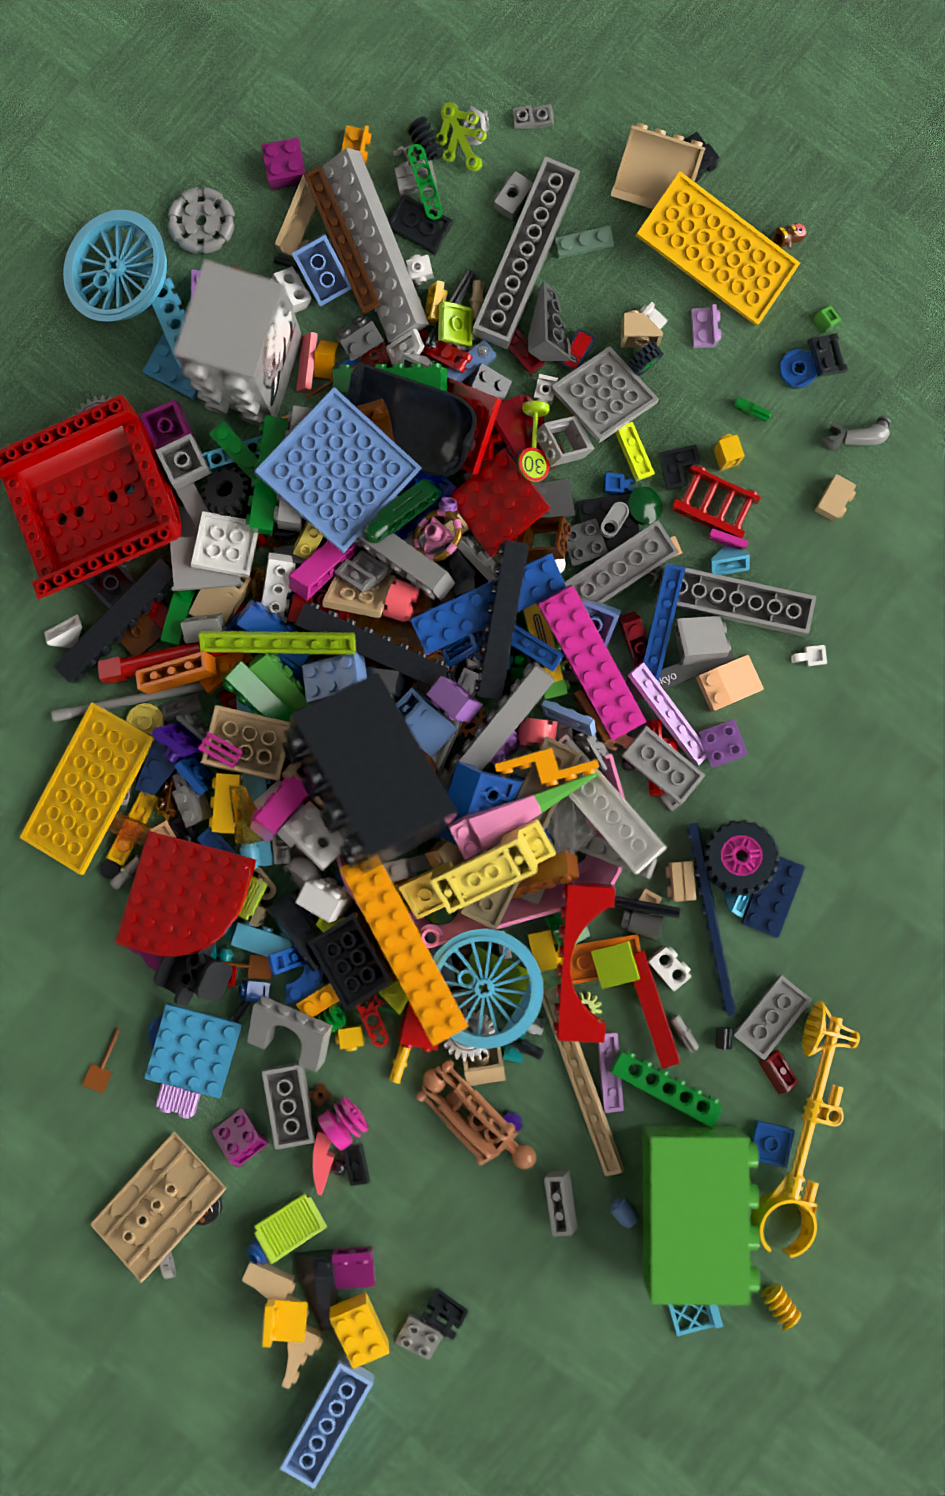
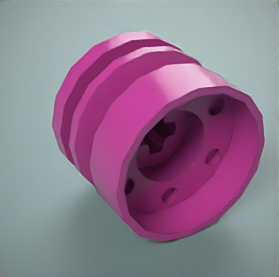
[318,1096,369,1150]

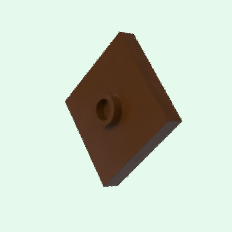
[121,614,163,656]

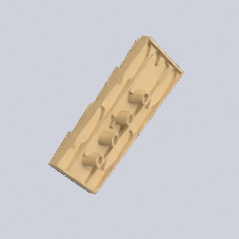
[90,1131,226,1283]

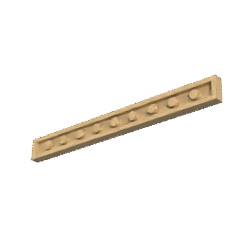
[542,986,625,1176]

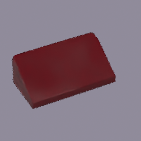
[759,1049,799,1094]

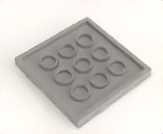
[551,346,658,443]

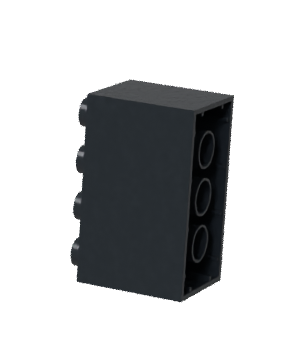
[282,672,457,874]

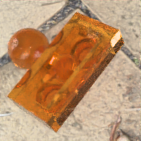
[108,812,151,853]

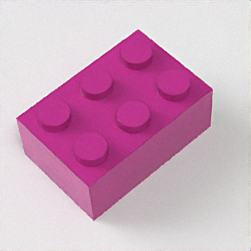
[250,775,308,843]

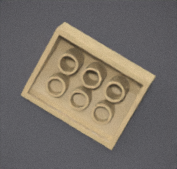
[201,705,290,782]

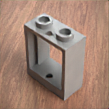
[537,416,594,467]

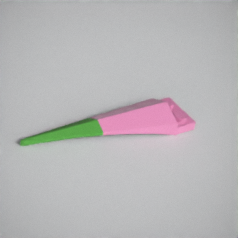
[448,772,599,860]

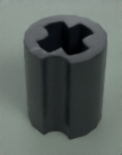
[716,1027,733,1050]

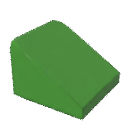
[812,305,841,333]

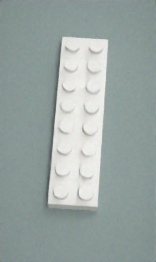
[558,734,667,874]

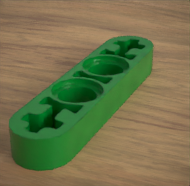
[408,144,443,221]

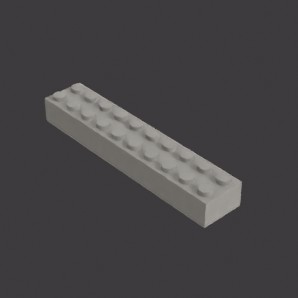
[322,148,429,342]
[472,156,580,349]

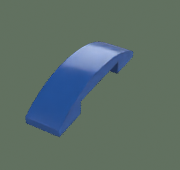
[268,947,306,975]

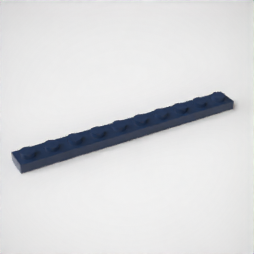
[687,822,736,1016]

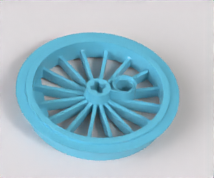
[63,210,167,322]
[433,929,543,1049]

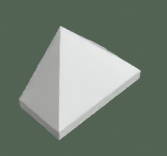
[44,614,82,648]

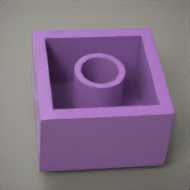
[427,676,483,723]

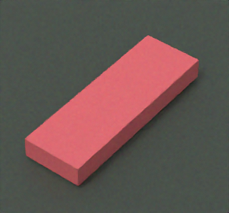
[296,332,318,393]

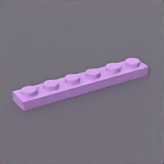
[627,662,707,766]

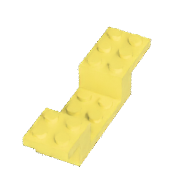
[398,819,556,920]

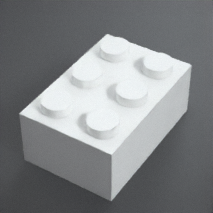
[296,877,355,922]

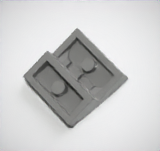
[334,550,391,592]

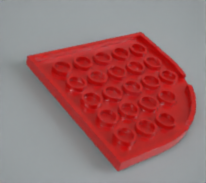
[115,831,257,957]

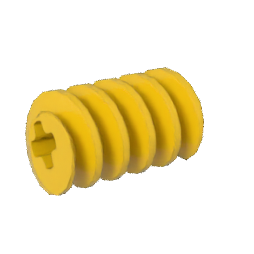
[760,1283,801,1330]

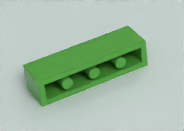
[249,653,311,713]

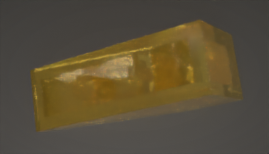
[229,785,264,845]

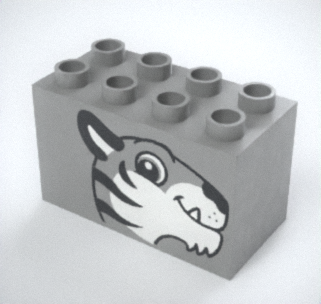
[174,260,302,426]

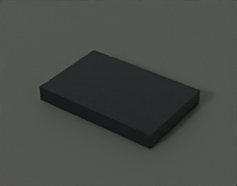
[388,194,453,255]

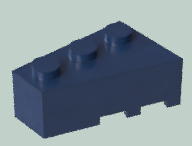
[135,736,185,796]

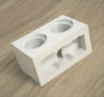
[271,267,312,313]
[647,946,692,991]

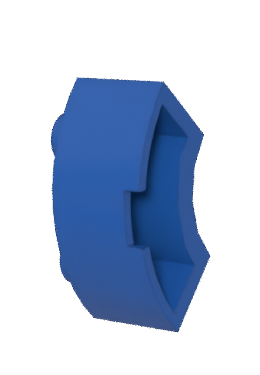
[286,964,325,1004]

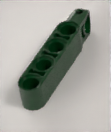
[362,479,441,544]

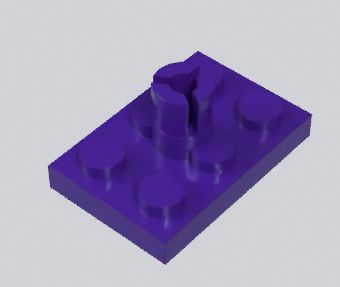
[151,722,202,762]

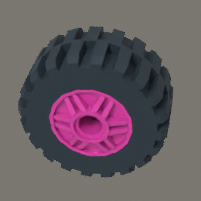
[704,819,780,896]

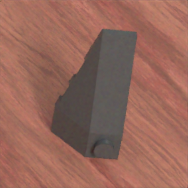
[528,282,571,361]

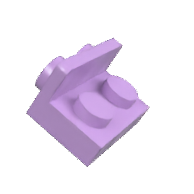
[691,304,721,348]

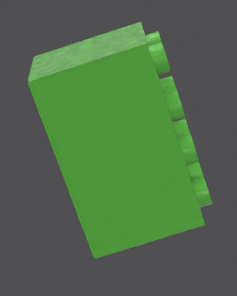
[642,1125,760,1305]

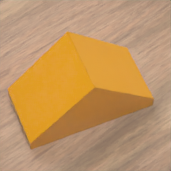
[314,340,339,380]

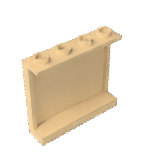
[611,122,705,209]

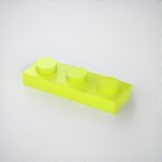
[615,422,655,481]

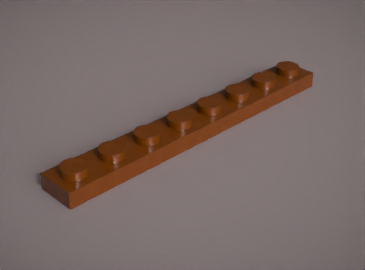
[304,166,381,314]

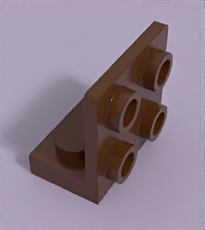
[355,399,395,443]

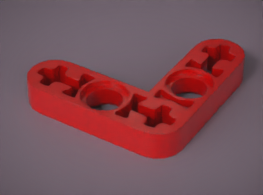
[357,994,389,1048]

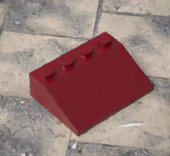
[494,395,565,472]

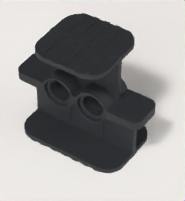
[153,942,233,1006]

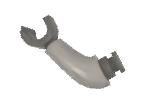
[821,416,891,450]

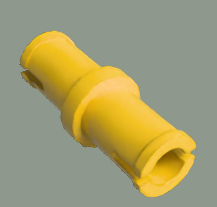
[388,1043,411,1084]

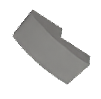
[513,104,554,129]

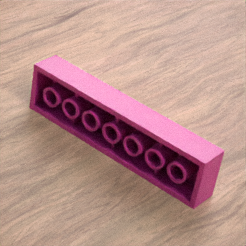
[536,585,646,741]

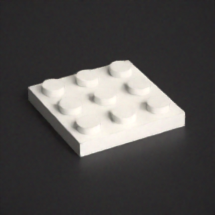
[191,511,258,578]

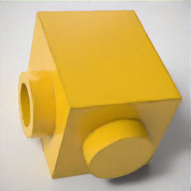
[335,1024,365,1052]

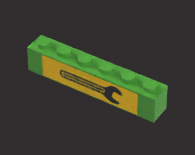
[522,604,570,699]

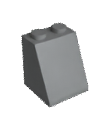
[674,616,731,666]

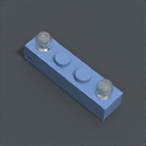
[447,340,496,383]

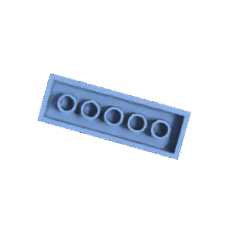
[280,1355,375,1489]

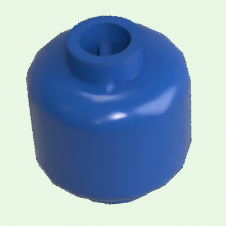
[247,1238,268,1265]

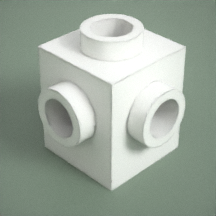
[406,255,434,285]

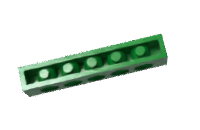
[608,1049,724,1128]

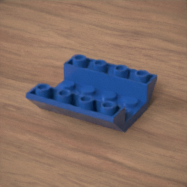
[438,761,526,852]

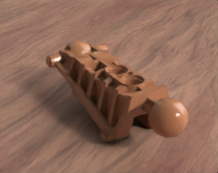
[416,1059,536,1169]

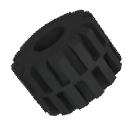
[201,467,254,519]

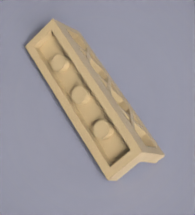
[275,175,317,259]

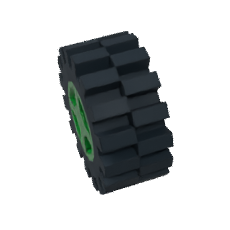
[627,341,664,376]

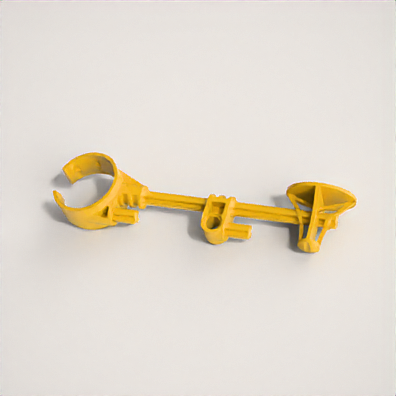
[750,1001,860,1258]

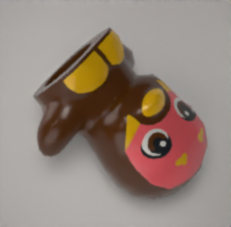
[774,223,806,250]

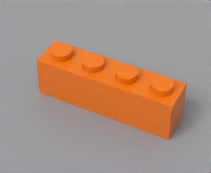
[135,651,217,695]

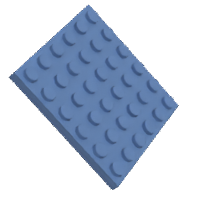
[254,387,421,553]

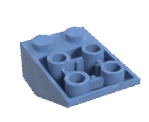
[396,687,458,757]

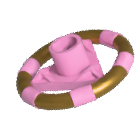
[412,508,462,562]

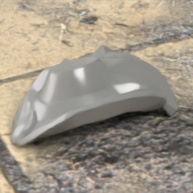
[461,105,489,145]

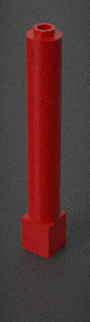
[98,642,236,685]

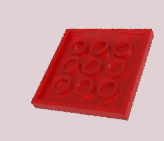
[447,377,502,475]
[449,448,551,558]

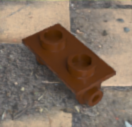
[157,776,178,818]

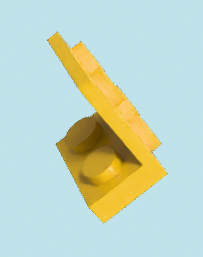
[262,1299,308,1347]

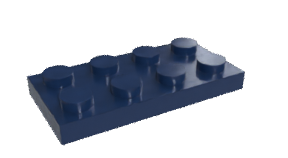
[741,856,806,938]

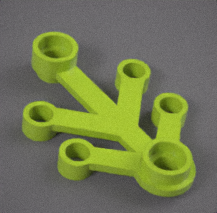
[436,102,487,172]

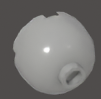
[283,856,322,889]

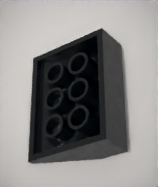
[308,911,399,1011]

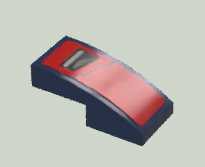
[560,328,596,371]

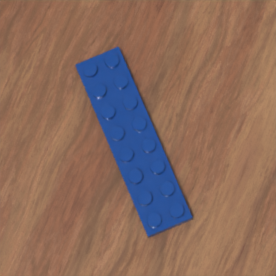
[410,553,566,655]

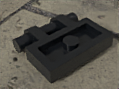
[420,1288,469,1340]

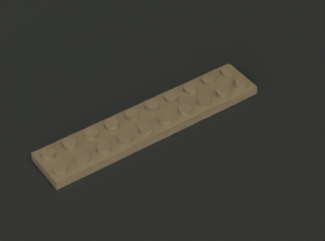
[461,736,582,930]

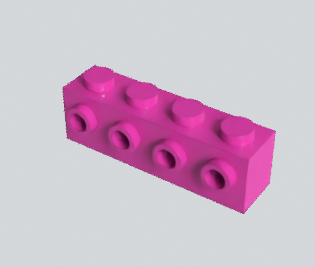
[289,540,356,600]

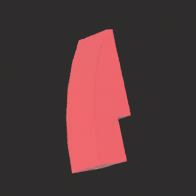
[313,1128,335,1195]

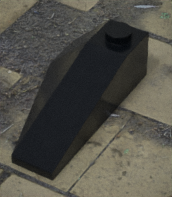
[295,1249,339,1331]

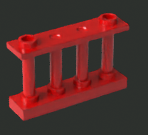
[671,465,762,538]

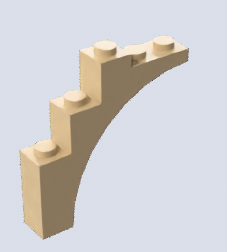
[242,1261,323,1389]

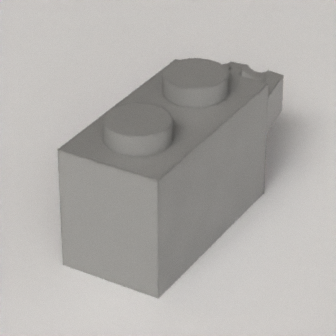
[172,774,213,828]

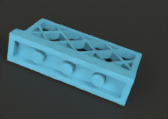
[669,1305,723,1336]

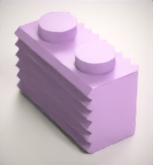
[155,1083,201,1118]

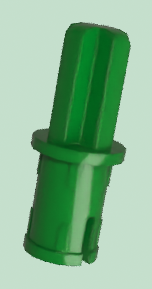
[734,396,772,422]

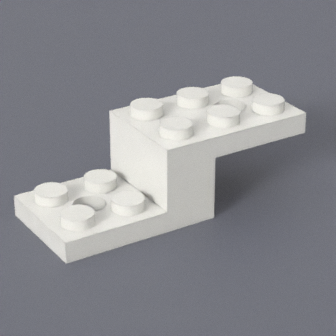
[250,781,344,871]

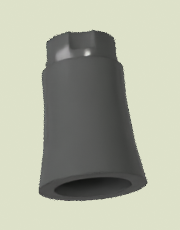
[620,909,664,942]

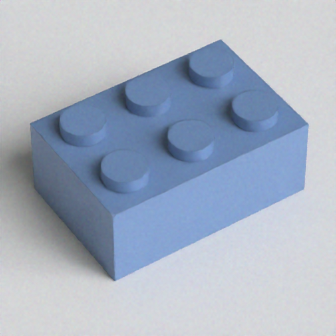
[291,234,352,306]
[302,652,367,704]

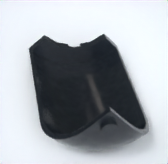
[347,362,477,476]

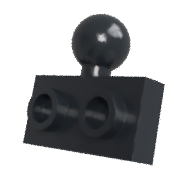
[331,1143,371,1186]

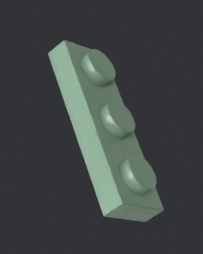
[555,226,614,259]

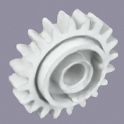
[444,1009,495,1062]

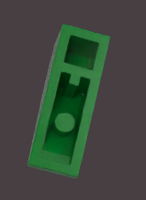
[160,589,198,646]

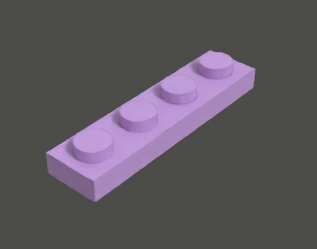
[598,1032,624,1113]

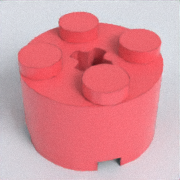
[382,578,420,623]
[517,718,558,747]

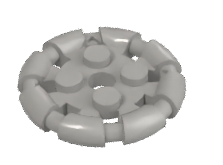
[167,187,235,254]

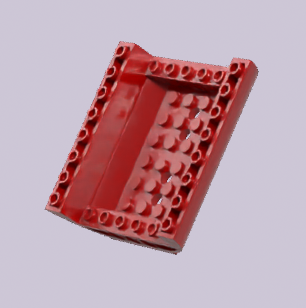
[0,394,181,600]

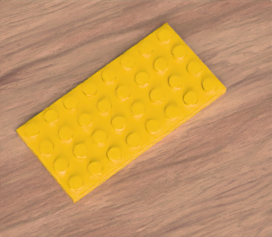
[635,171,800,326]
[19,702,154,875]

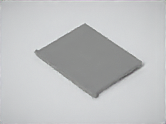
[170,536,243,591]

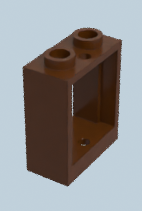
[517,516,571,562]

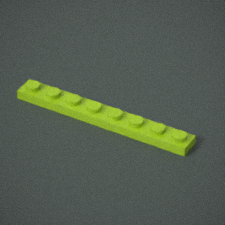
[199,631,356,654]

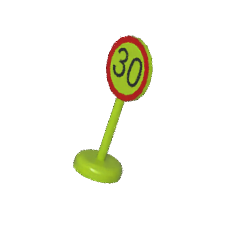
[518,401,549,482]

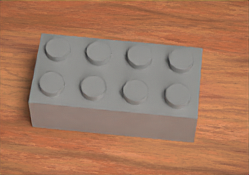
[262,1062,316,1150]

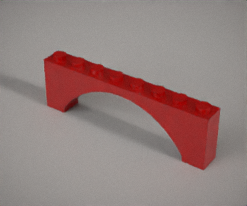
[553,882,615,1043]

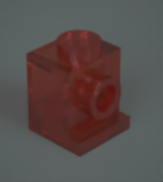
[361,343,391,368]

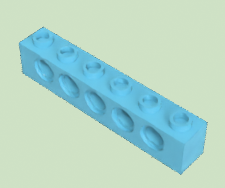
[138,257,186,369]

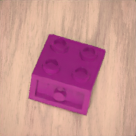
[212,1108,269,1167]
[332,1246,375,1289]

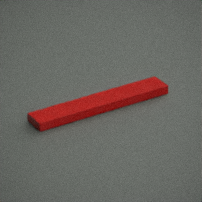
[633,950,681,1069]

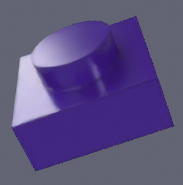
[503,1110,523,1131]

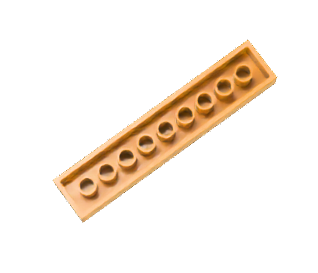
[340,864,469,1046]

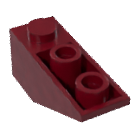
[618,611,648,668]

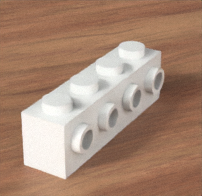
[261,553,296,623]

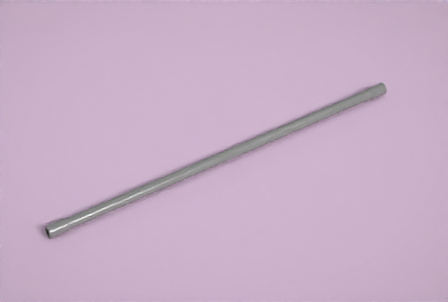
[51,637,409,722]

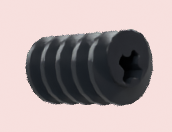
[407,117,444,161]

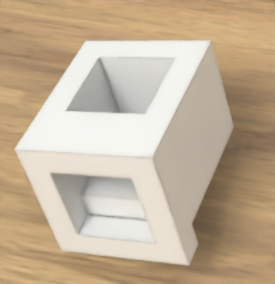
[533,374,558,405]

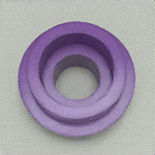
[438,497,458,512]

